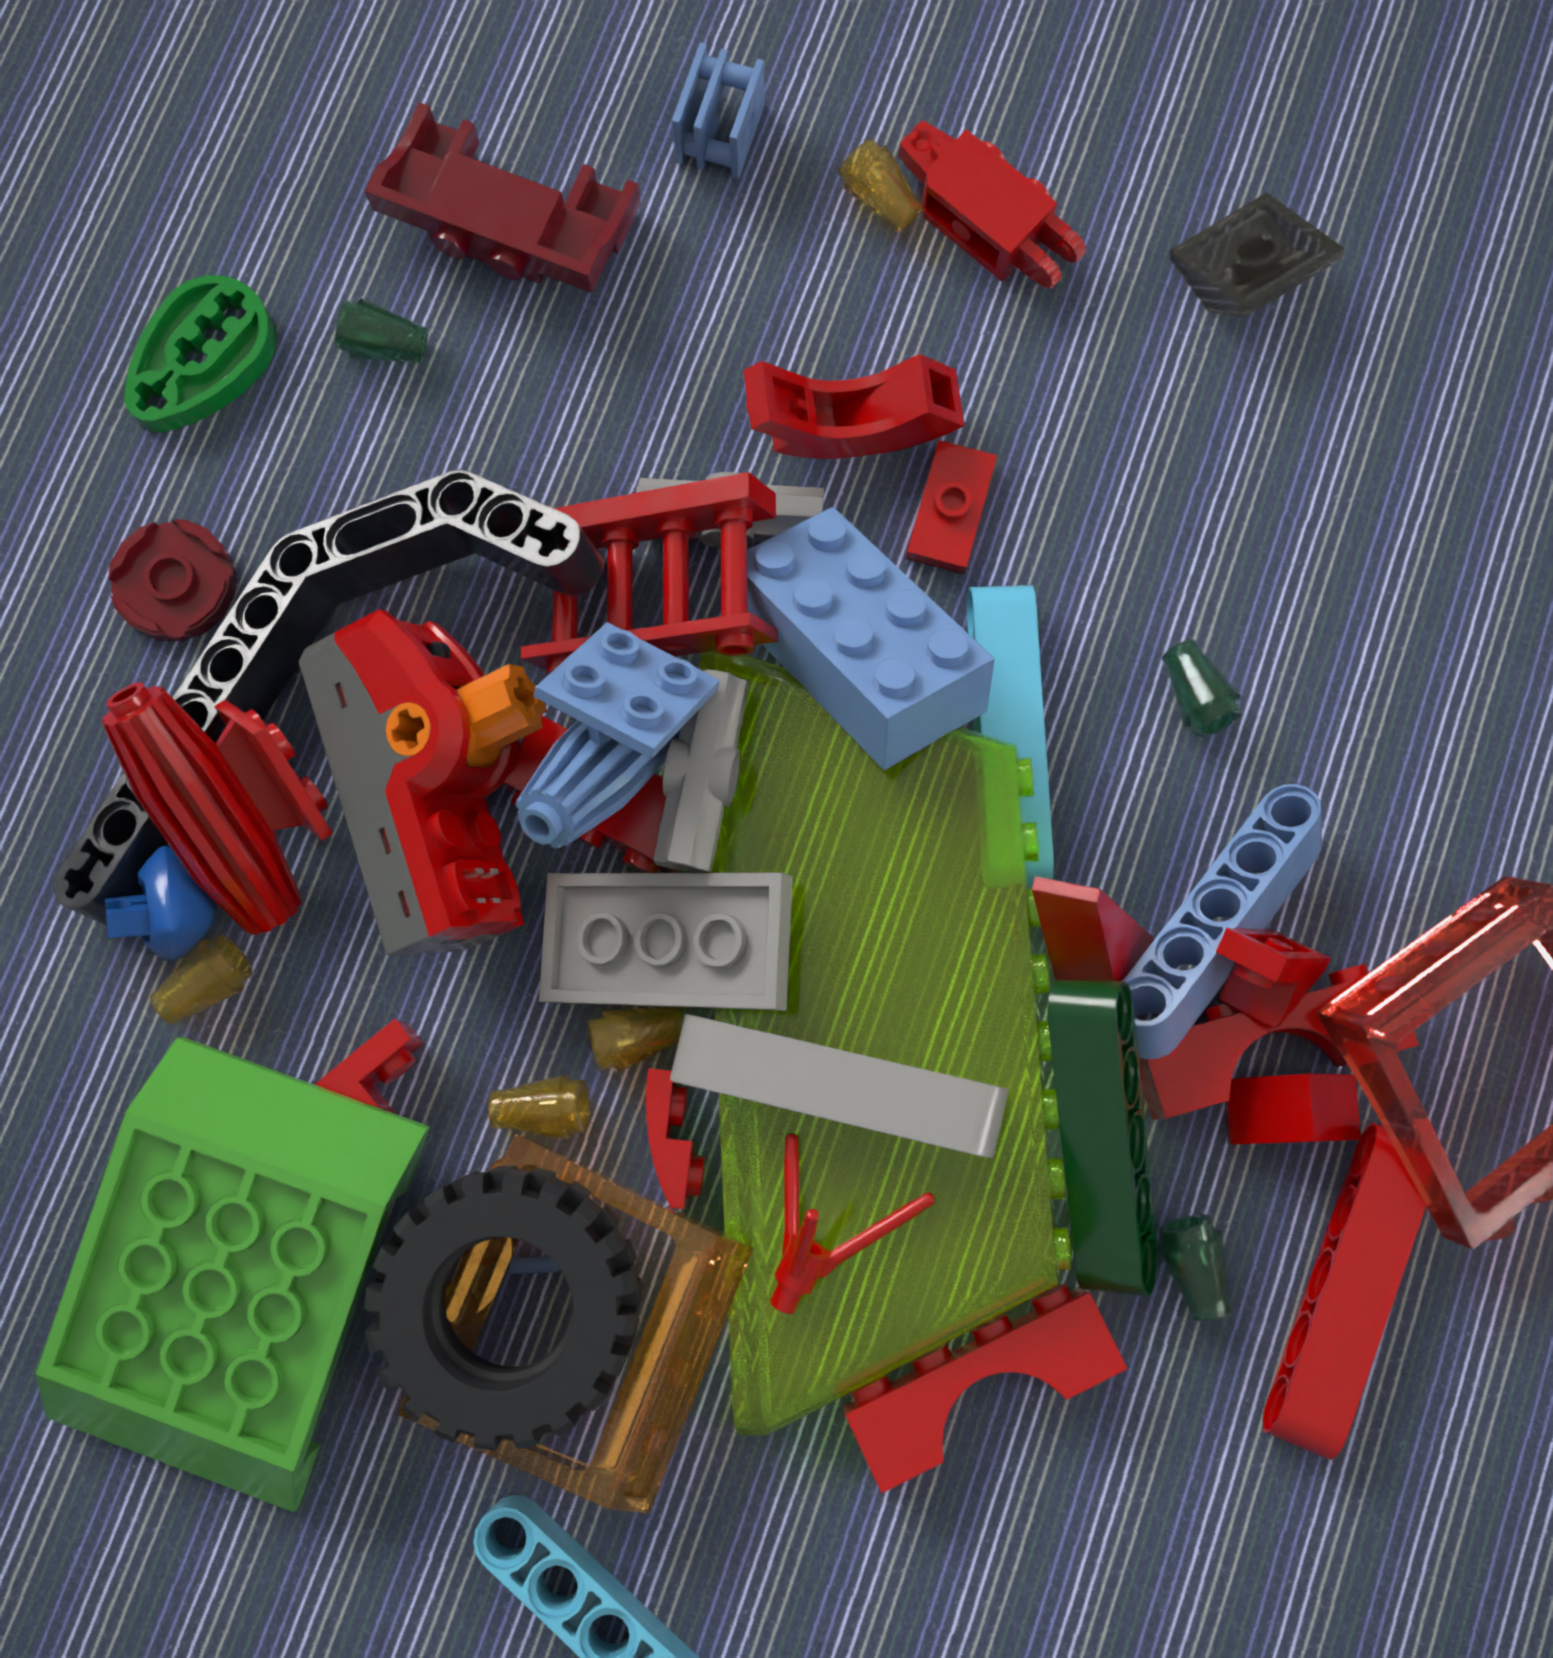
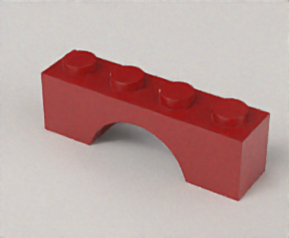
[1139,963,1419,1120]
[843,1284,1128,1493]

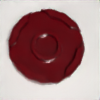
[108,519,236,641]

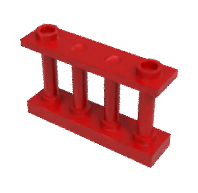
[521,472,778,676]

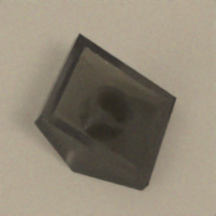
[1170,193,1344,318]

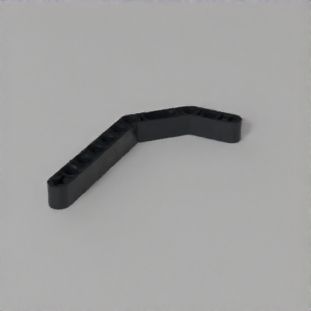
[53,470,604,926]

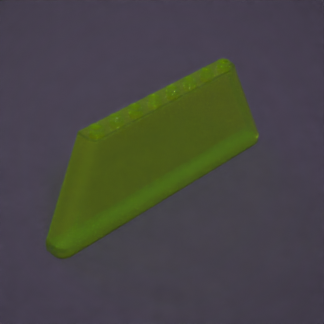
[700,651,1072,1436]

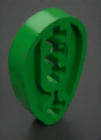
[124,275,276,433]

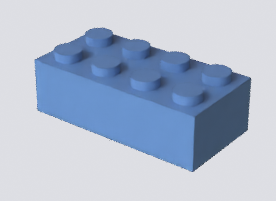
[747,507,995,770]

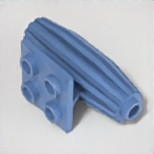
[516,622,720,848]

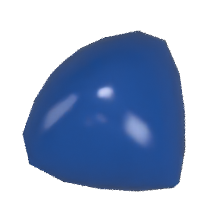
[105,846,218,962]

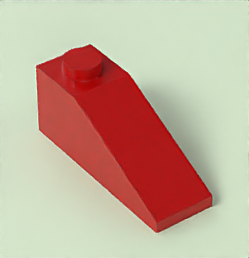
[1031,876,1155,981]

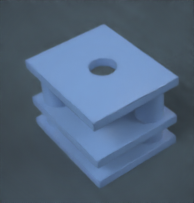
[672,42,765,180]

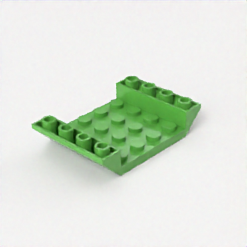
[36,1036,430,1513]

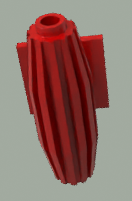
[101,682,333,935]

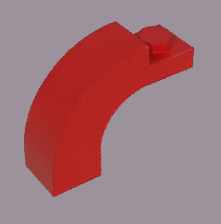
[743,354,965,459]

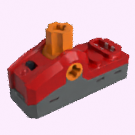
[299,609,547,955]

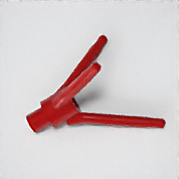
[769,1133,935,1314]

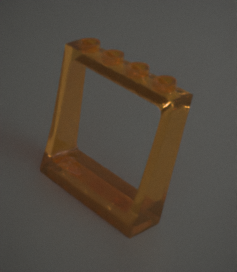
[397,1133,754,1513]

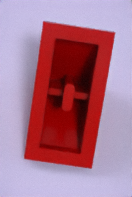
[1225,1073,1361,1145]

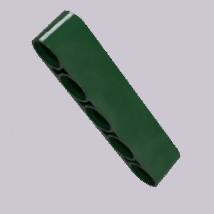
[1047,980,1158,1297]

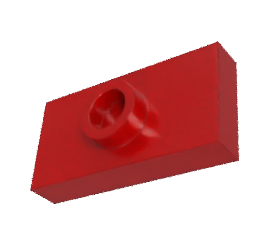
[905,440,998,574]

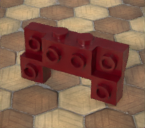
[365,102,641,293]

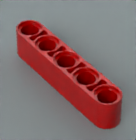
[1262,1123,1440,1460]

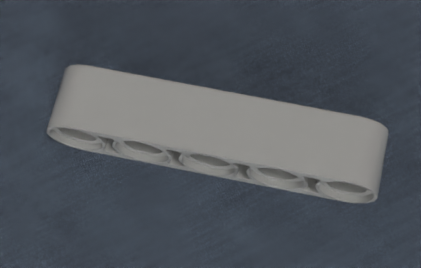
[670,1014,1009,1158]

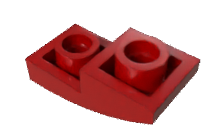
[646,1068,705,1209]

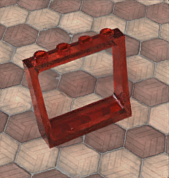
[1317,876,1553,1250]

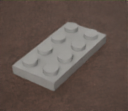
[539,873,793,1011]

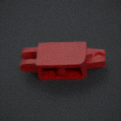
[898,120,1087,289]

